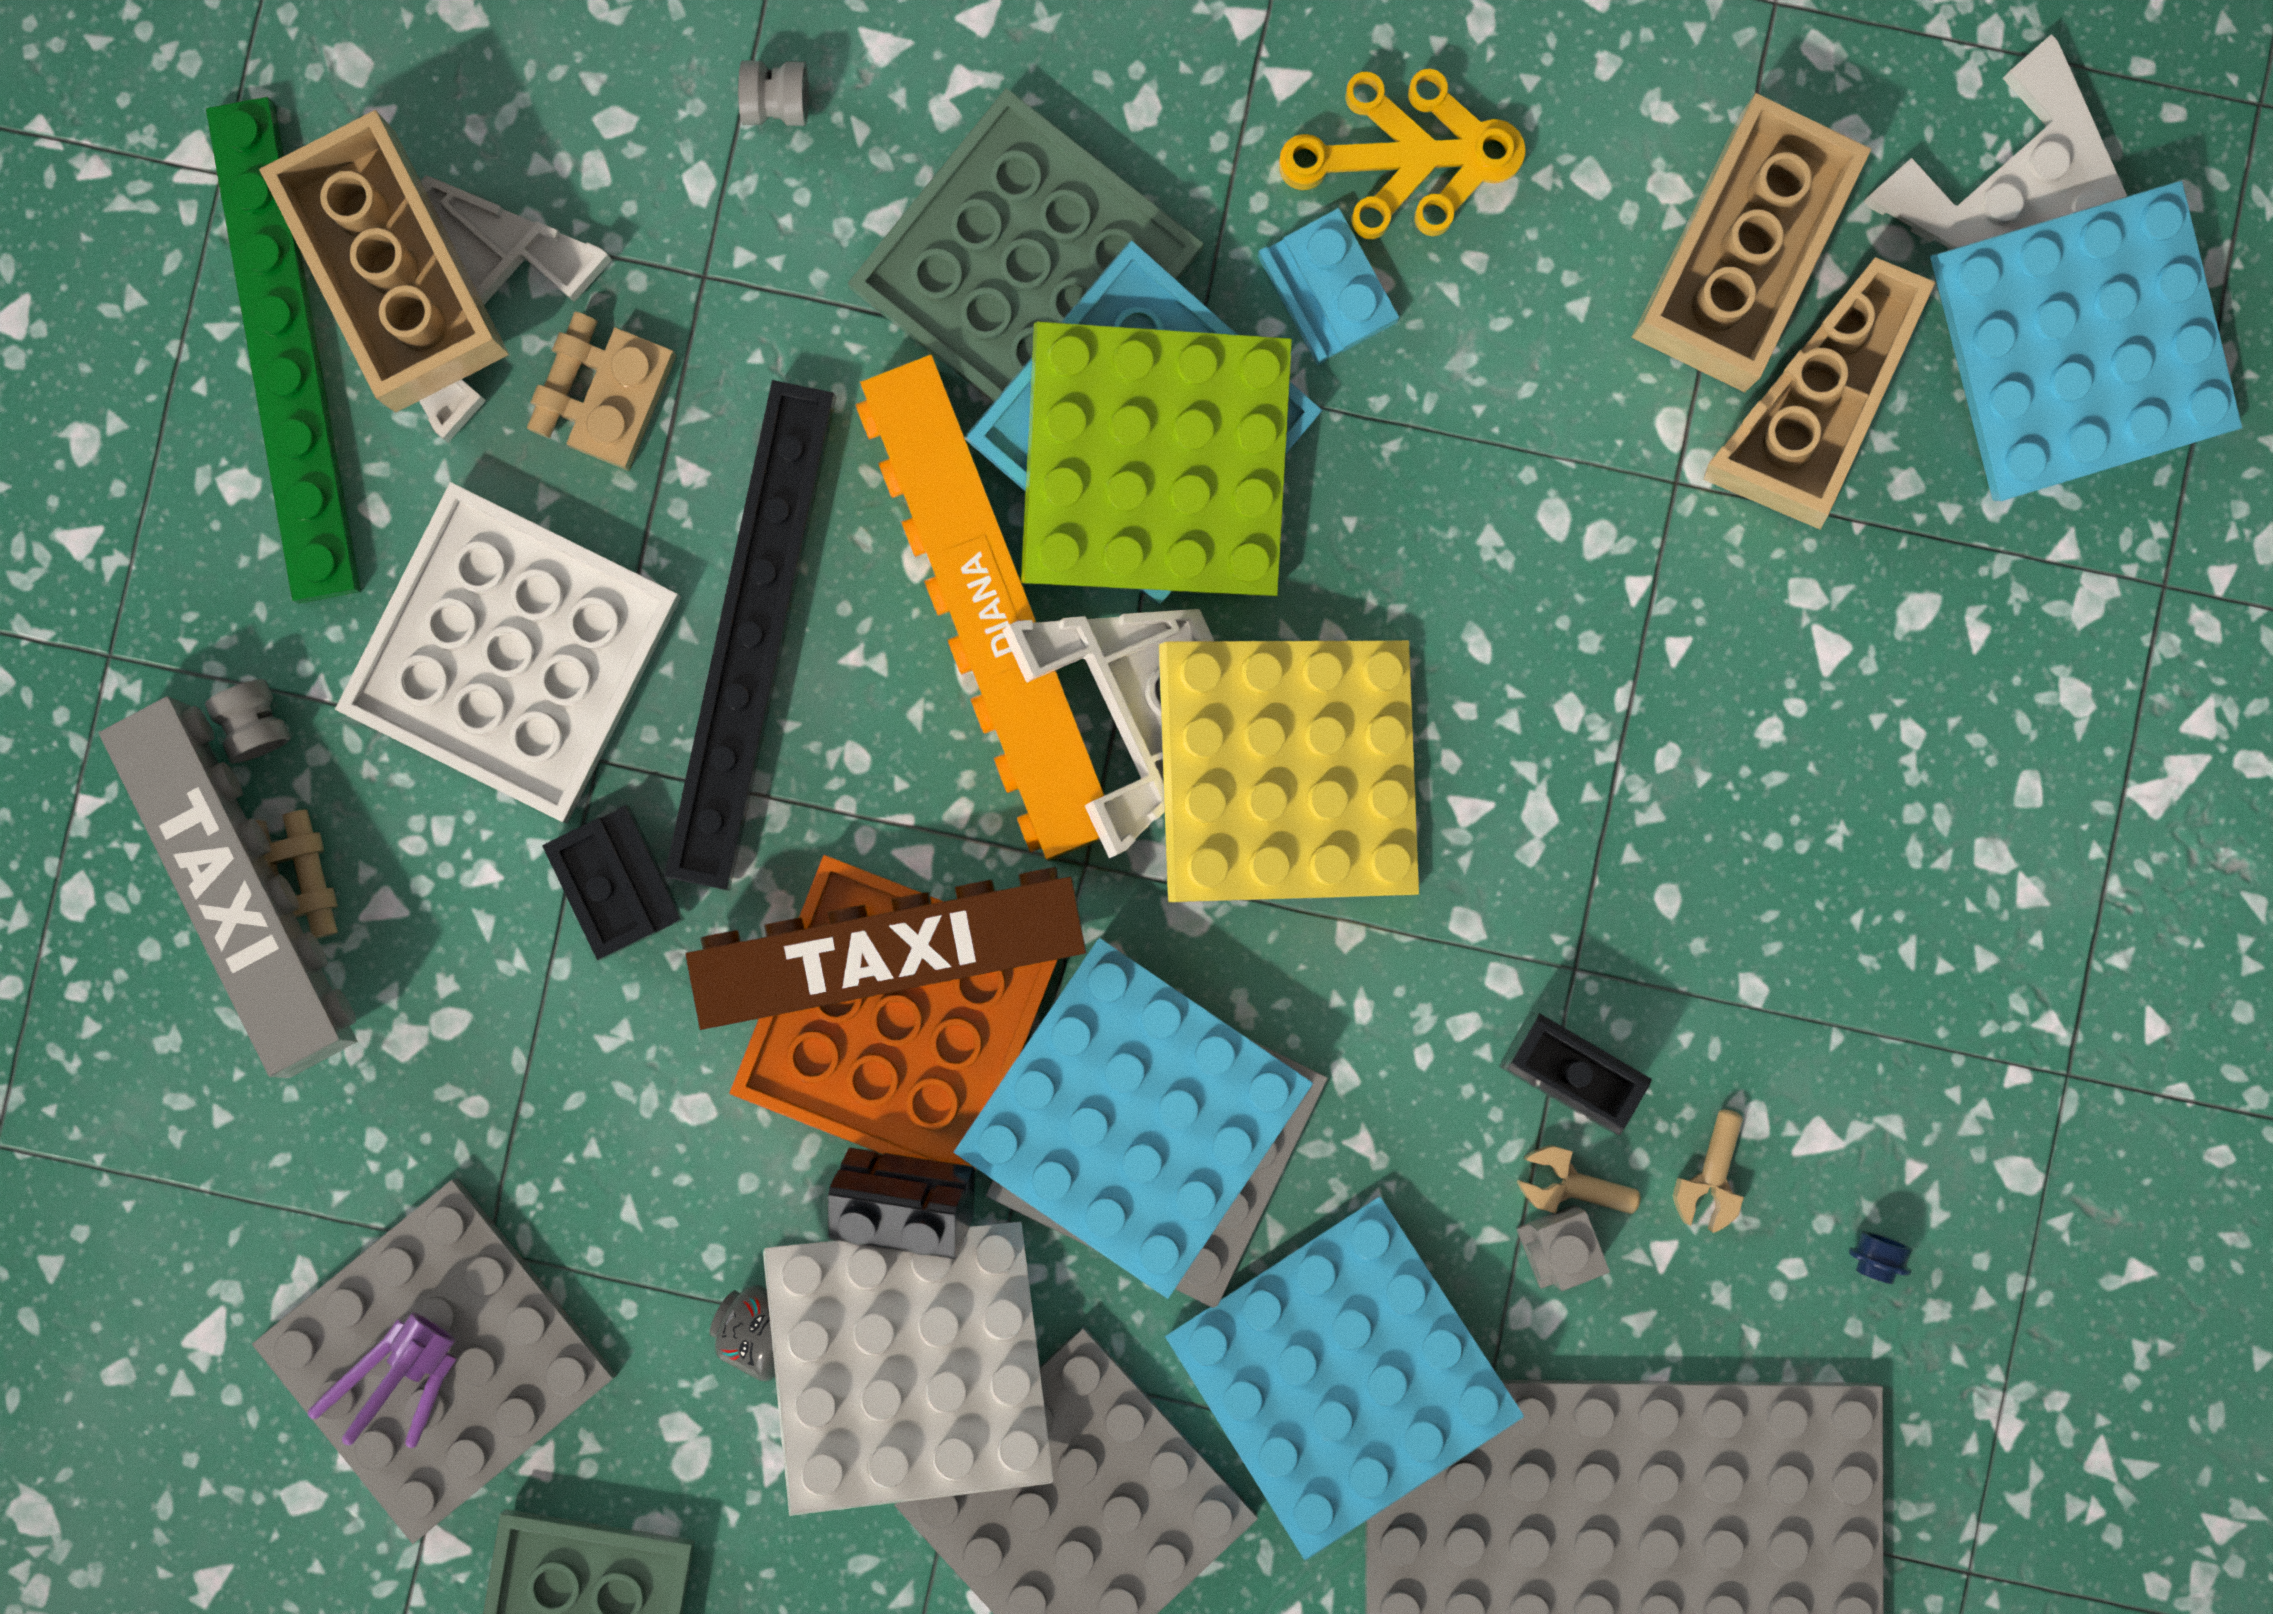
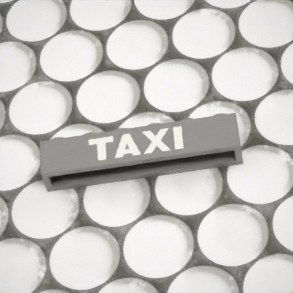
[98,696,358,1078]

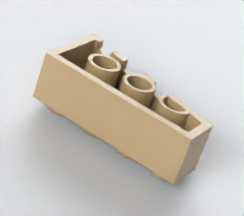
[1703,257,1936,530]

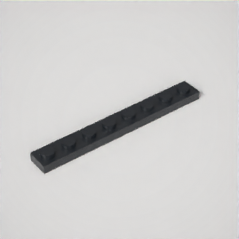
[664,380,837,891]

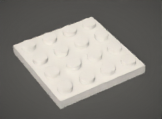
[335,482,681,823]
[763,1222,1053,1516]

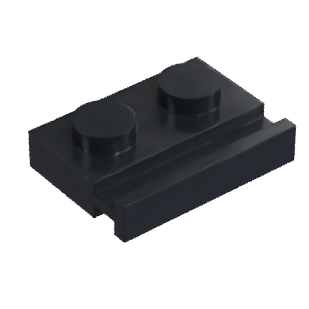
[542,805,685,960]

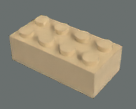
[1631,93,1871,393]
[259,110,509,413]

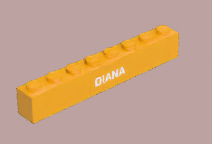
[855,355,1104,861]

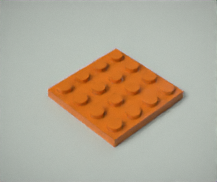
[729,855,1058,1171]

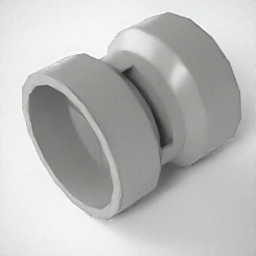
[738,60,809,126]
[205,679,291,763]

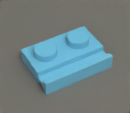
[1258,208,1399,366]

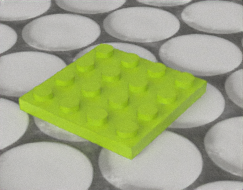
[1021,322,1292,596]

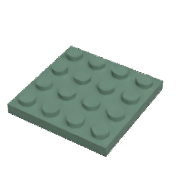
[847,88,1204,402]

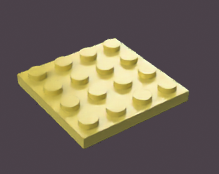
[1159,640,1419,902]

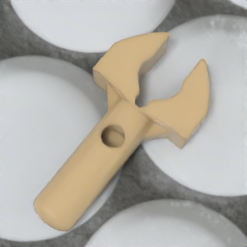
[1672,1109,1744,1233]
[1517,1145,1641,1214]

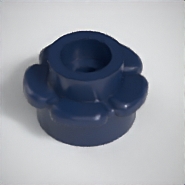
[1849,1231,1912,1284]

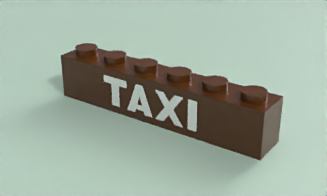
[685,867,1087,1030]

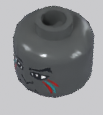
[710,1285,775,1382]

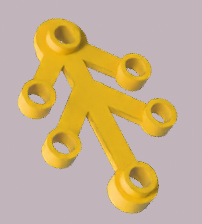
[1279,69,1525,239]

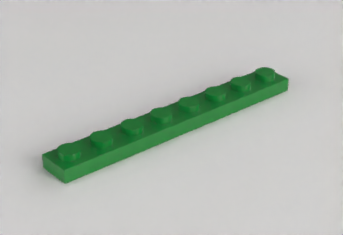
[206,97,361,604]

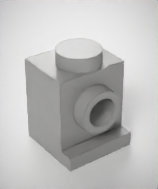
[1516,1205,1610,1291]

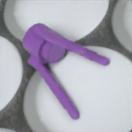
[308,1312,457,1448]

